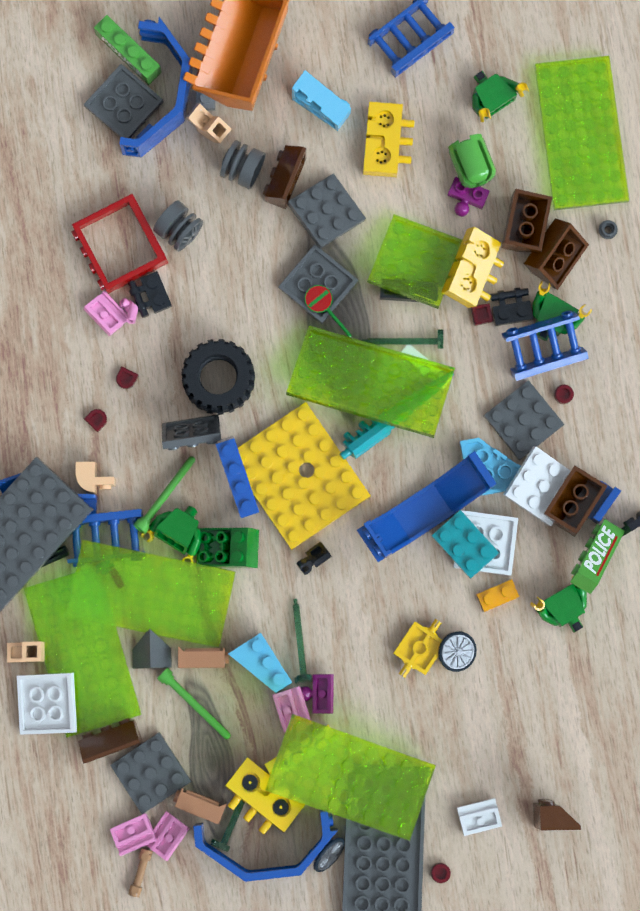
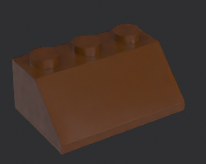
[263,145,306,209]
[501,189,552,252]
[524,218,589,290]
[544,465,607,537]
[78,718,143,764]
[533,799,581,831]

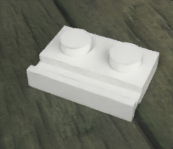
[457,798,502,836]

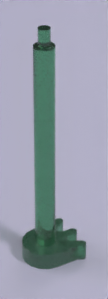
[362,329,443,349]
[293,599,312,684]
[210,800,245,852]

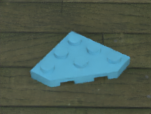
[459,438,521,496]

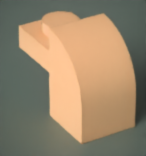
[186,103,231,143]
[76,462,116,494]
[7,641,45,663]

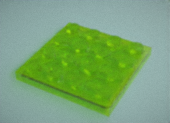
[367,214,462,309]

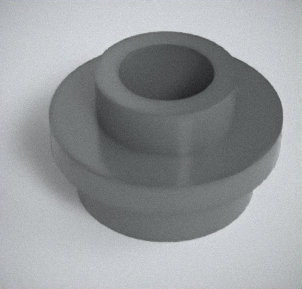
[599,220,618,239]

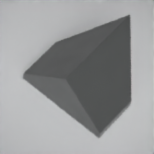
[132,629,172,669]

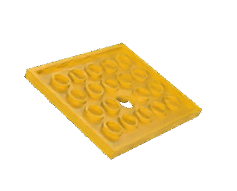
[238,402,371,550]

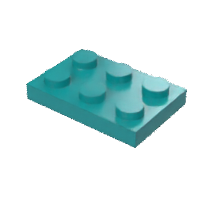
[432,510,499,579]

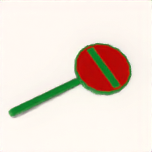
[304,285,352,337]

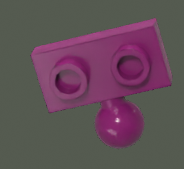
[448,177,490,217]
[301,674,334,714]

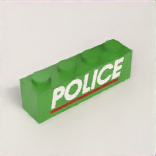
[94,15,162,85]
[570,519,625,594]

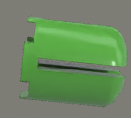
[448,134,496,188]

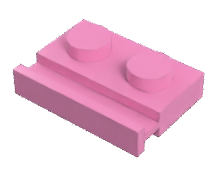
[83,290,127,336]
[272,686,312,732]
[146,811,190,861]
[110,813,157,856]

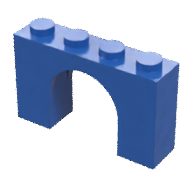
[215,436,259,518]

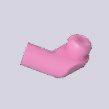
[119,298,138,324]

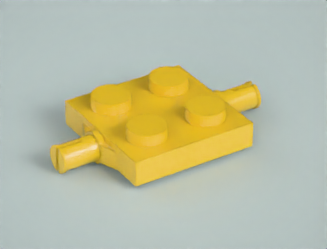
[393,619,442,678]

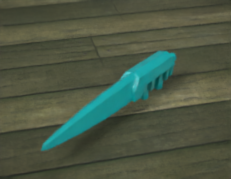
[339,372,454,460]

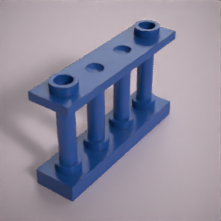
[368,0,455,78]
[502,311,589,381]
[67,509,147,567]

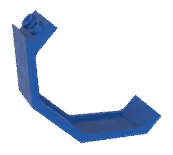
[119,17,193,158]
[357,451,497,562]
[193,809,338,882]

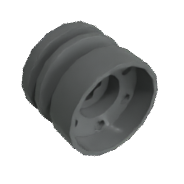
[220,140,266,189]
[153,200,204,252]

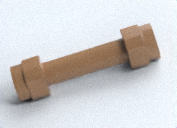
[128,848,153,898]

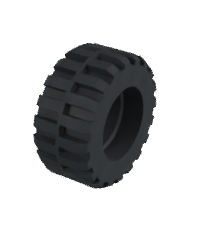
[181,339,255,415]

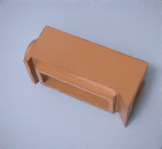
[178,646,229,668]
[173,787,227,824]

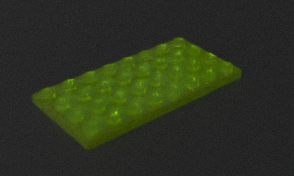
[535,56,629,210]
[286,326,455,438]
[66,539,236,648]
[24,567,142,738]
[265,714,436,841]

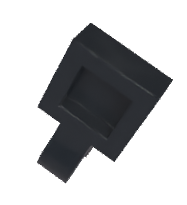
[621,511,640,537]
[296,542,332,575]

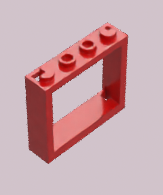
[71,193,168,294]

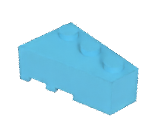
[292,70,351,131]
[228,633,292,693]

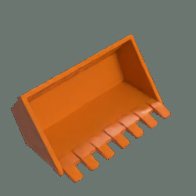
[183,0,290,111]

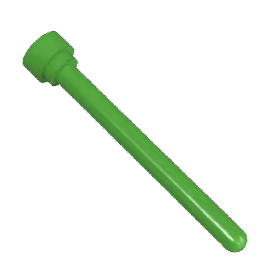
[133,456,195,534]
[157,668,231,739]

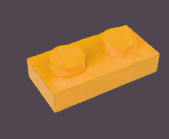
[476,579,520,612]

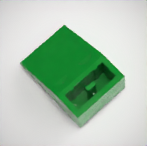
[196,528,259,568]

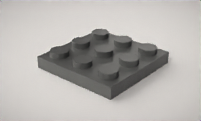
[84,64,164,138]
[287,173,366,249]
[278,244,358,324]
[484,380,565,460]
[162,414,221,450]
[110,732,192,814]

